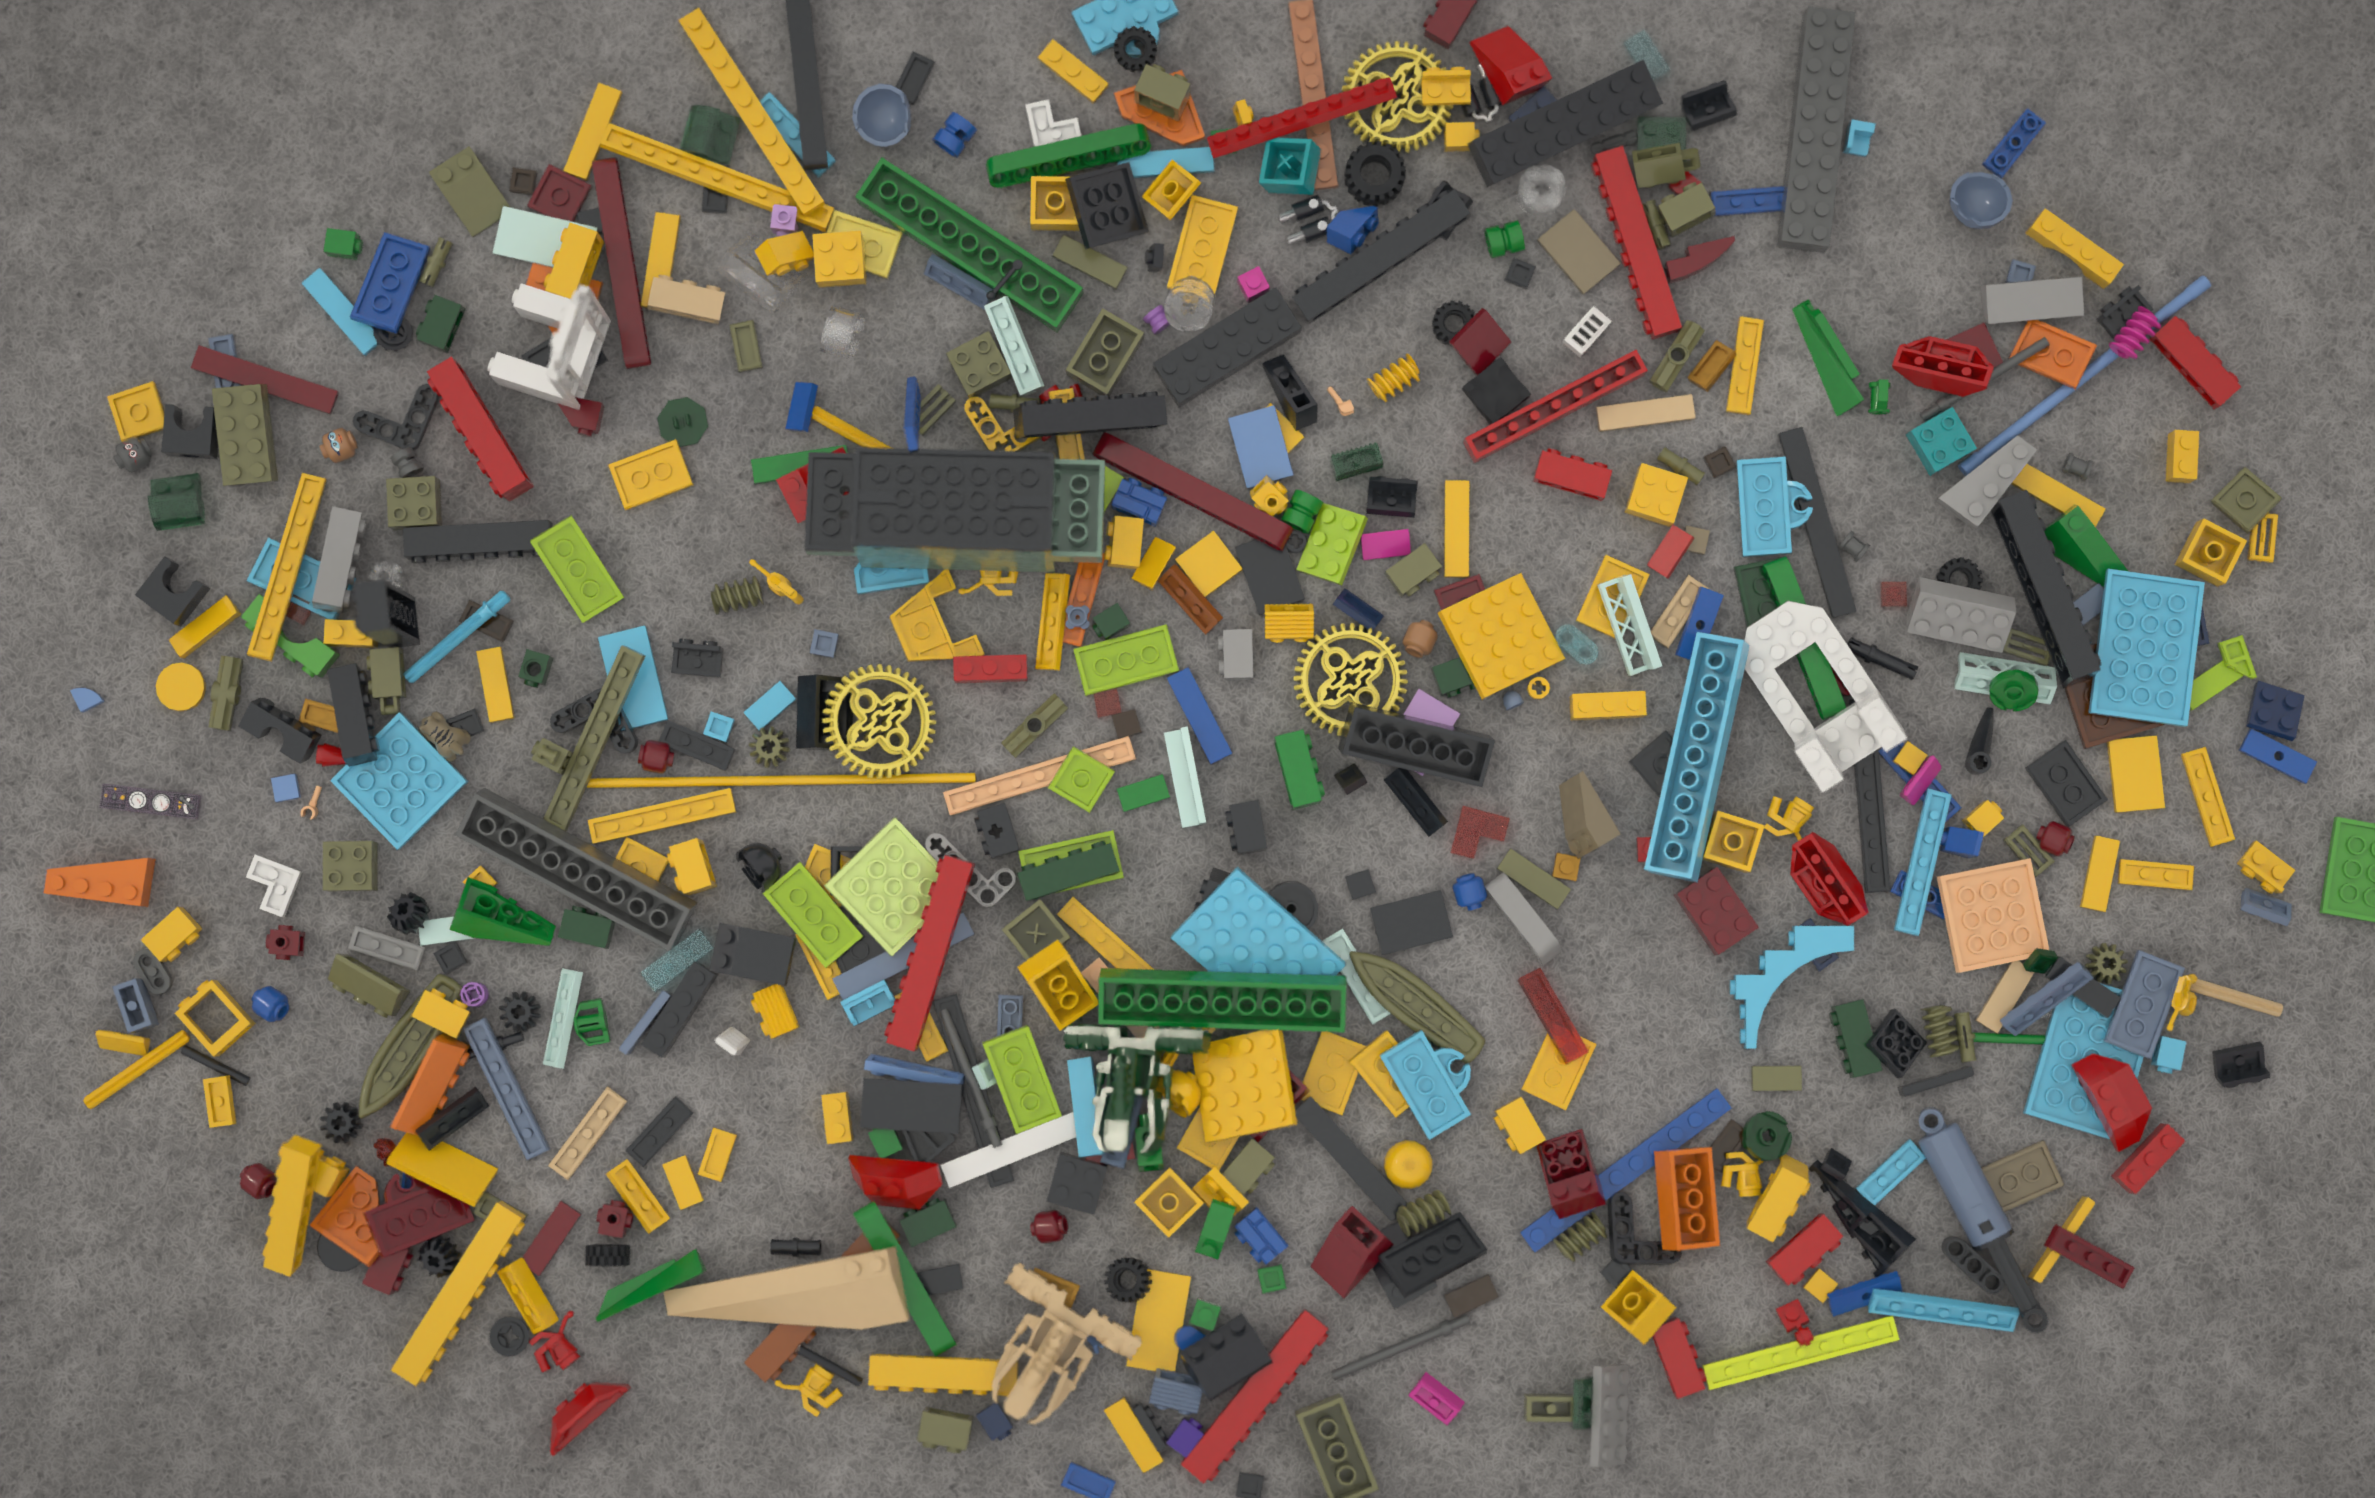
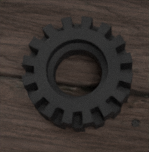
[1114,26,1157,72]
[1432,300,1475,346]
[1936,557,1983,590]
[585,1244,630,1267]
[1104,1258,1152,1302]

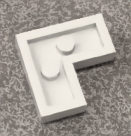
[1025,99,1081,147]
[246,855,302,917]

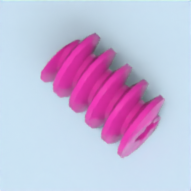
[2109,306,2161,359]

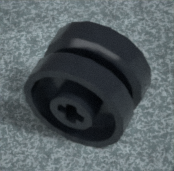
[1268,881,1318,929]

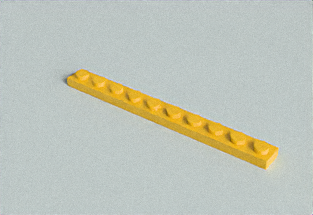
[679,8,825,216]
[600,123,834,232]

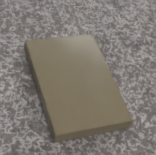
[1537,209,1621,295]
[1981,1140,2064,1212]

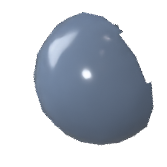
[852,84,911,147]
[1949,172,2013,229]

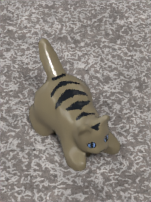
[419,711,471,762]

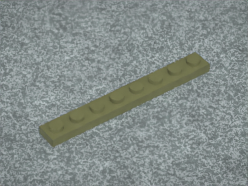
[544,645,645,831]

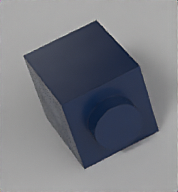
[976,1402,1014,1441]

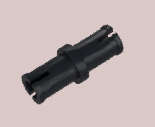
[770,1238,822,1257]

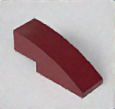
[1664,236,1735,284]

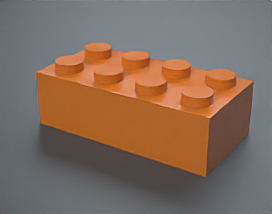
[1654,1147,1720,1251]

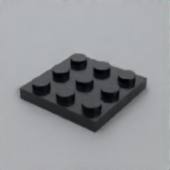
[1065,162,1149,249]

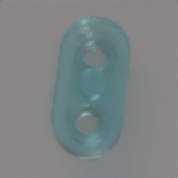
[1555,624,1598,665]

